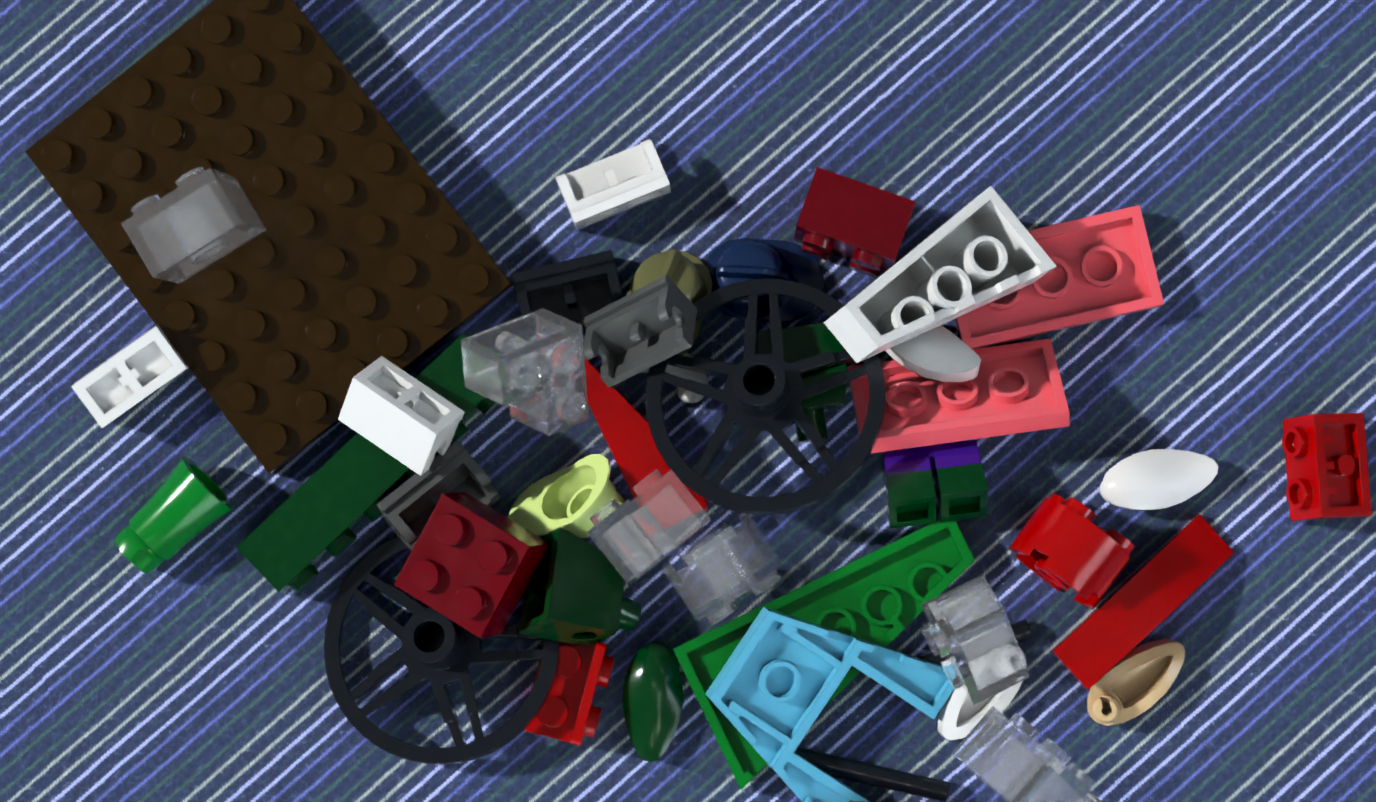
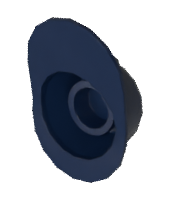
[705,238,825,322]

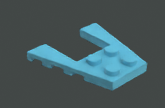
[705,607,963,802]

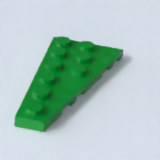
[673,519,975,789]

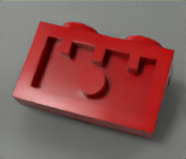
[1282,413,1372,521]
[524,642,615,746]

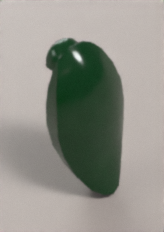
[622,642,683,762]

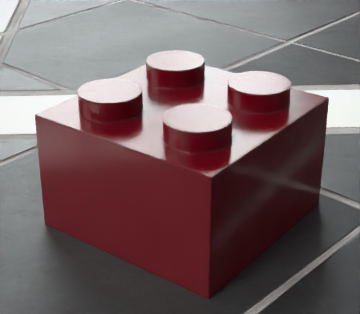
[793,167,916,277]
[394,491,550,638]

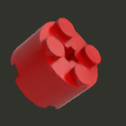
[1009,493,1135,610]

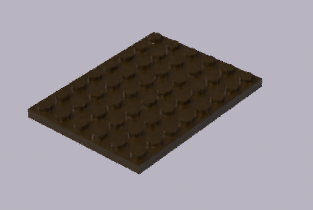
[25,0,514,474]

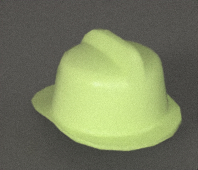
[508,454,625,538]

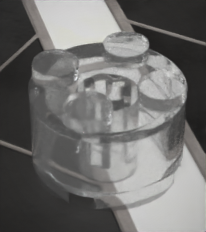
[661,513,782,625]

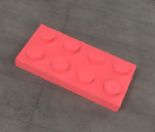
[955,205,1164,349]
[848,339,1070,454]

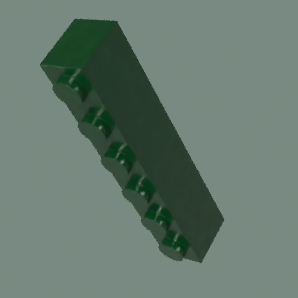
[236,333,509,594]

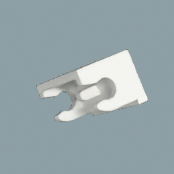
[555,139,671,230]
[71,324,187,428]
[338,356,465,476]

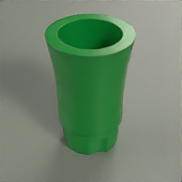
[114,457,234,574]

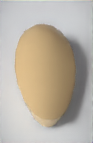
[1087,639,1185,726]

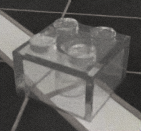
[121,167,266,284]

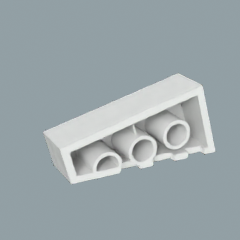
[823,186,1057,363]

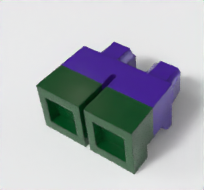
[883,439,988,529]

